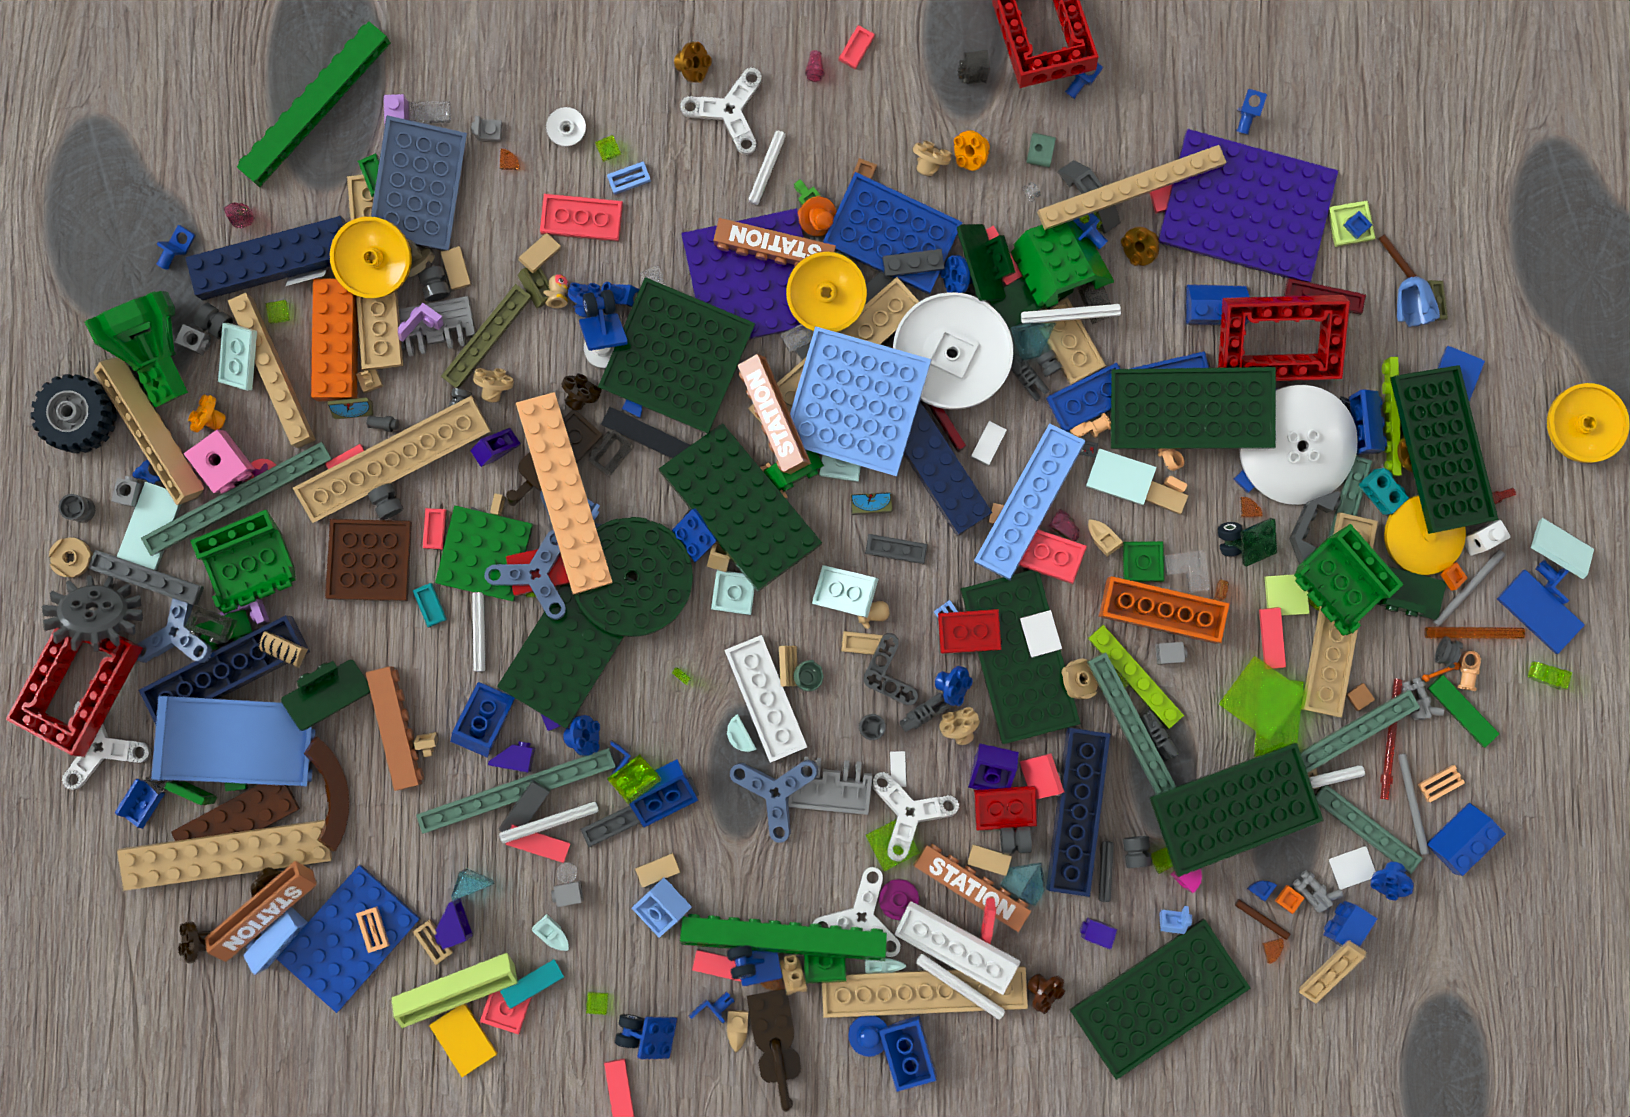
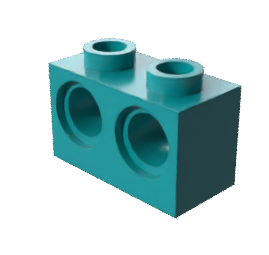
[1358,468,1409,515]

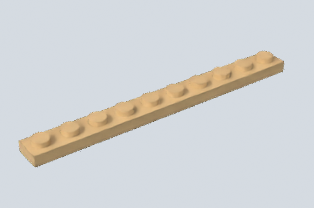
[1037,145,1227,230]

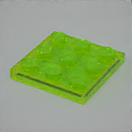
[1219,655,1305,740]

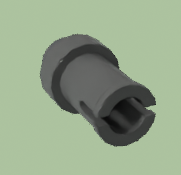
[367,415,399,432]

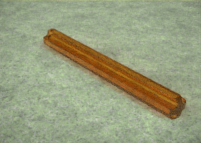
[1424,627,1525,639]

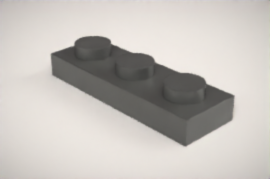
[882,249,944,277]

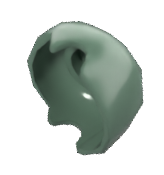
[793,660,824,692]

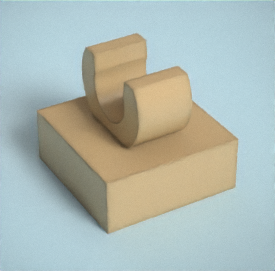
[356,369,383,393]
[414,732,438,757]

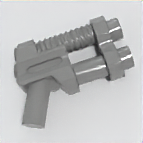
[1401,677,1444,720]
[1292,870,1343,913]

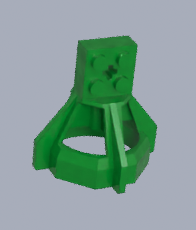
[85,291,188,408]

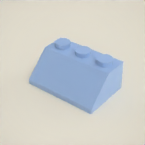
[243,907,308,975]

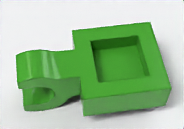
[794,179,821,205]

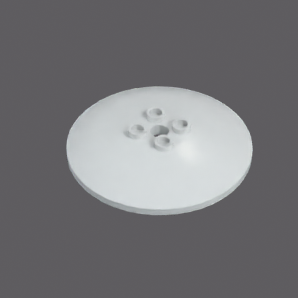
[893,292,1013,409]
[1239,385,1358,505]

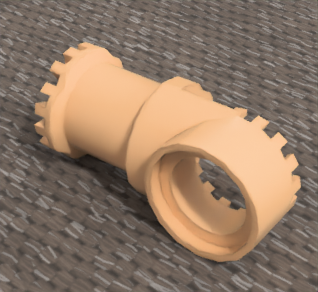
[1070,413,1111,438]
[1158,449,1185,471]
[1457,651,1481,691]

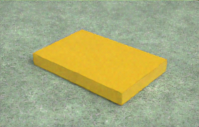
[429,1004,498,1077]

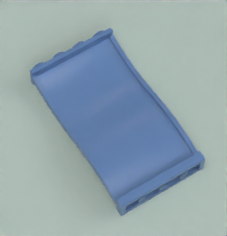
[151,696,315,786]

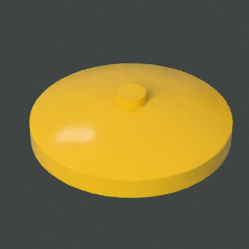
[330,217,412,298]
[786,252,867,332]
[1547,383,1630,463]
[1384,495,1466,575]

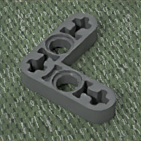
[863,633,918,705]

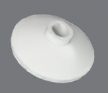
[546,107,586,146]

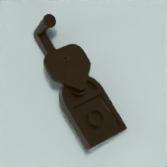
[506,409,603,506]
[747,989,801,1112]

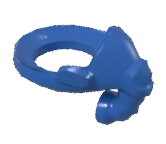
[132,459,161,484]

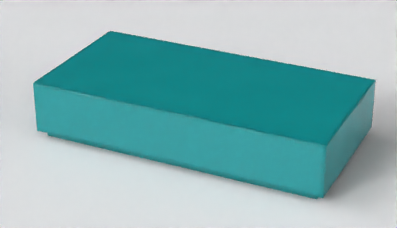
[412,583,448,628]

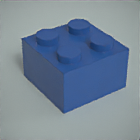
[1323,901,1377,947]

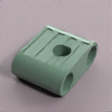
[1026,133,1056,168]

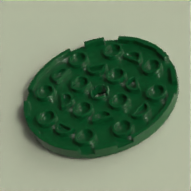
[574,517,693,637]

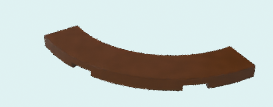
[304,737,349,851]

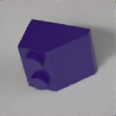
[968,743,1019,790]
[435,898,473,950]

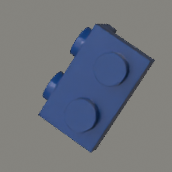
[115,778,165,829]

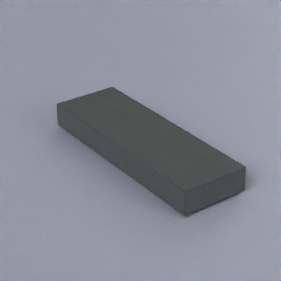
[865,534,928,564]
[499,779,550,832]

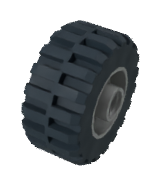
[30,374,117,454]

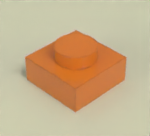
[1440,562,1467,591]
[1275,885,1304,914]

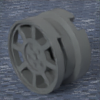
[1434,636,1463,668]

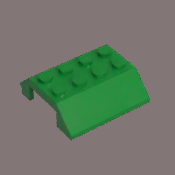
[1010,220,1114,308]
[190,510,296,614]
[1294,524,1404,636]

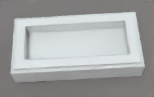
[971,421,1006,466]

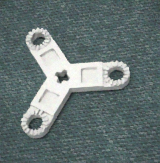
[680,68,762,155]
[62,701,151,790]
[872,772,959,861]
[813,867,900,957]

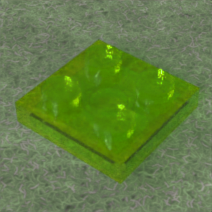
[607,754,661,805]
[865,818,920,871]

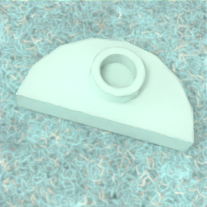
[727,714,757,752]

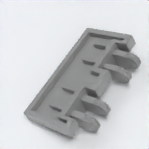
[399,296,476,356]
[788,756,872,815]

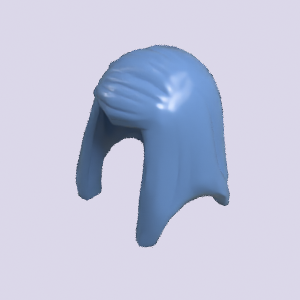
[1397,277,1440,327]

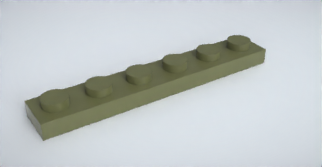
[441,284,532,389]

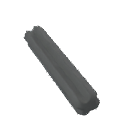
[1099,841,1114,902]

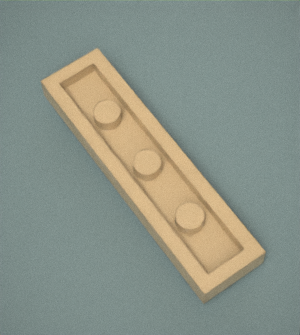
[1299,940,1366,1003]

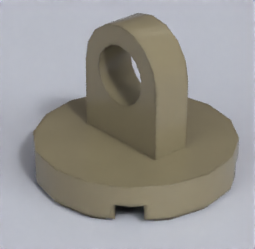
[406,238,435,278]

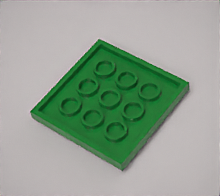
[435,505,533,602]

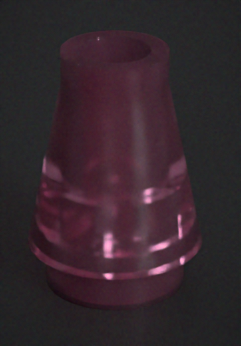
[805,50,824,82]

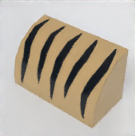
[259,631,308,668]

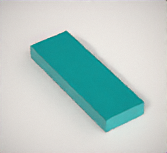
[500,959,564,1009]

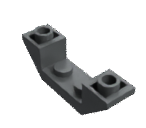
[1058,160,1121,234]
[1289,491,1341,565]

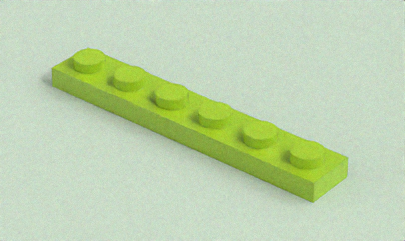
[1382,357,1401,478]
[1088,625,1184,729]

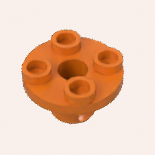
[798,196,837,236]

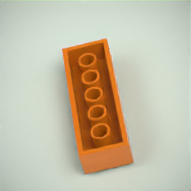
[311,279,358,401]
[1099,576,1230,644]

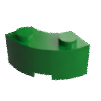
[763,450,824,492]
[190,610,252,652]

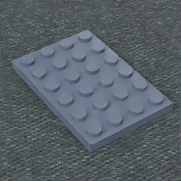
[371,115,467,251]

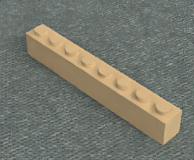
[228,293,316,448]
[94,357,204,505]

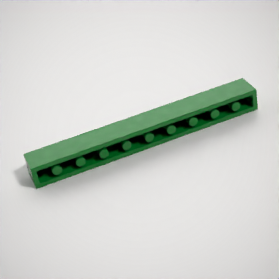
[237,21,391,188]
[680,914,887,961]

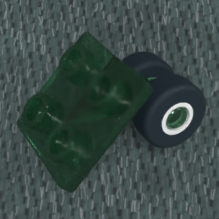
[1218,518,1277,567]

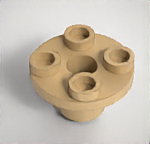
[913,141,951,176]
[473,368,514,402]
[939,707,980,745]

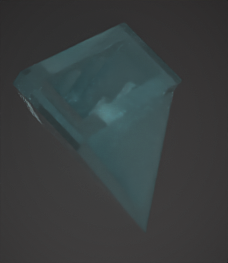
[1011,323,1056,360]
[1000,863,1045,906]
[451,868,494,901]

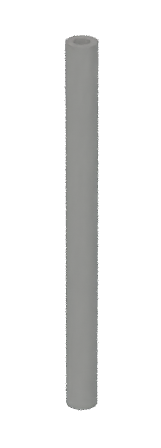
[1433,550,1505,627]
[1398,753,1429,854]

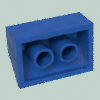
[1186,285,1250,325]
[1349,389,1387,455]
[622,759,698,827]
[1427,803,1506,876]
[879,1015,937,1092]

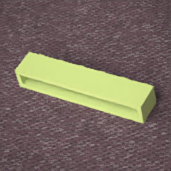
[392,953,518,1028]

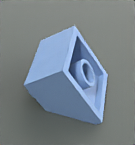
[632,878,691,938]

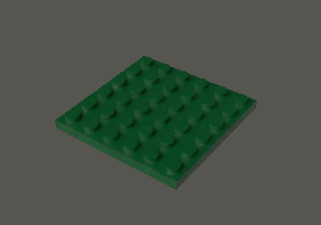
[598,277,756,434]

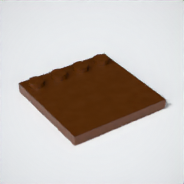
[325,519,412,601]

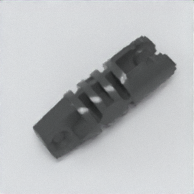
[1011,354,1050,402]
[899,693,950,732]
[1140,711,1179,761]

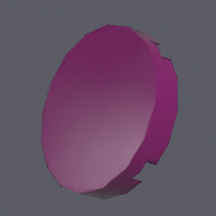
[879,879,919,920]

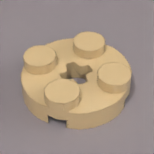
[49,537,93,578]
[1062,659,1099,700]

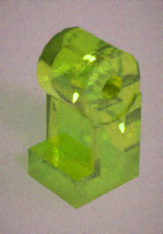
[1527,661,1573,690]

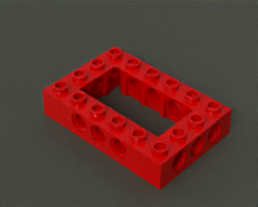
[992,0,1098,88]
[1218,295,1350,381]
[5,628,143,757]

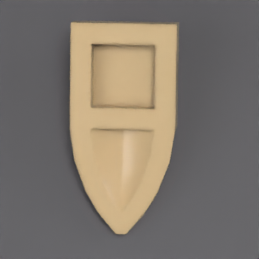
[1088,520,1123,557]
[727,1010,748,1052]

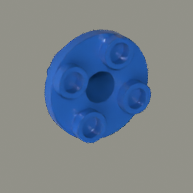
[940,255,973,293]
[568,282,601,318]
[935,666,973,706]
[563,715,600,756]
[1370,862,1414,900]
[848,1015,887,1057]

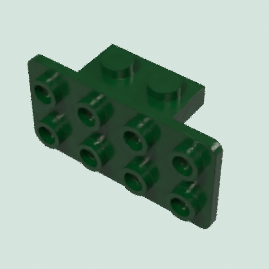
[957,224,1016,301]
[989,276,1074,330]
[1376,566,1446,620]
[281,659,370,731]

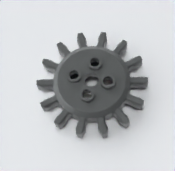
[42,575,143,652]

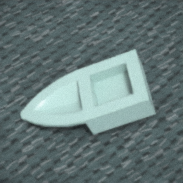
[532,914,569,951]
[865,958,906,973]

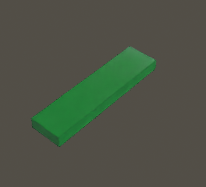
[1427,675,1499,748]

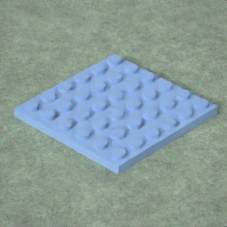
[790,326,932,476]

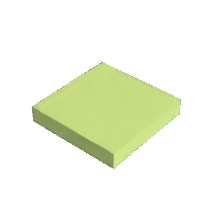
[1328,201,1375,247]
[1264,575,1309,616]

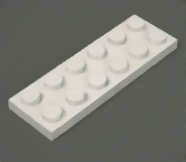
[725,635,807,763]
[894,901,1021,995]

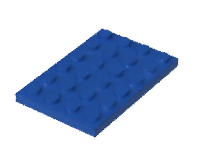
[823,172,962,294]
[276,865,421,1013]

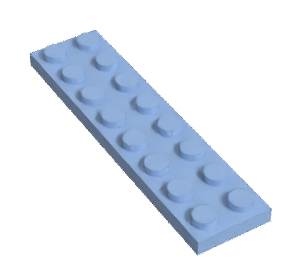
[974,424,1085,580]

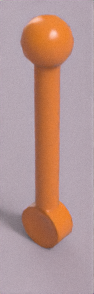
[1422,662,1461,682]

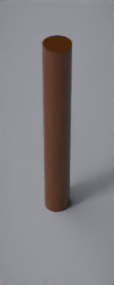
[1378,234,1417,278]
[1235,899,1290,940]

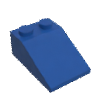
[450,682,515,758]

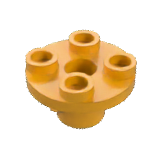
[954,130,990,171]
[188,394,226,433]

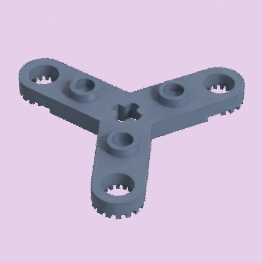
[484,530,566,620]
[137,598,212,663]
[730,760,819,843]

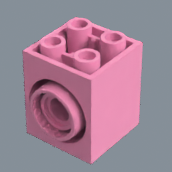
[183,430,255,494]

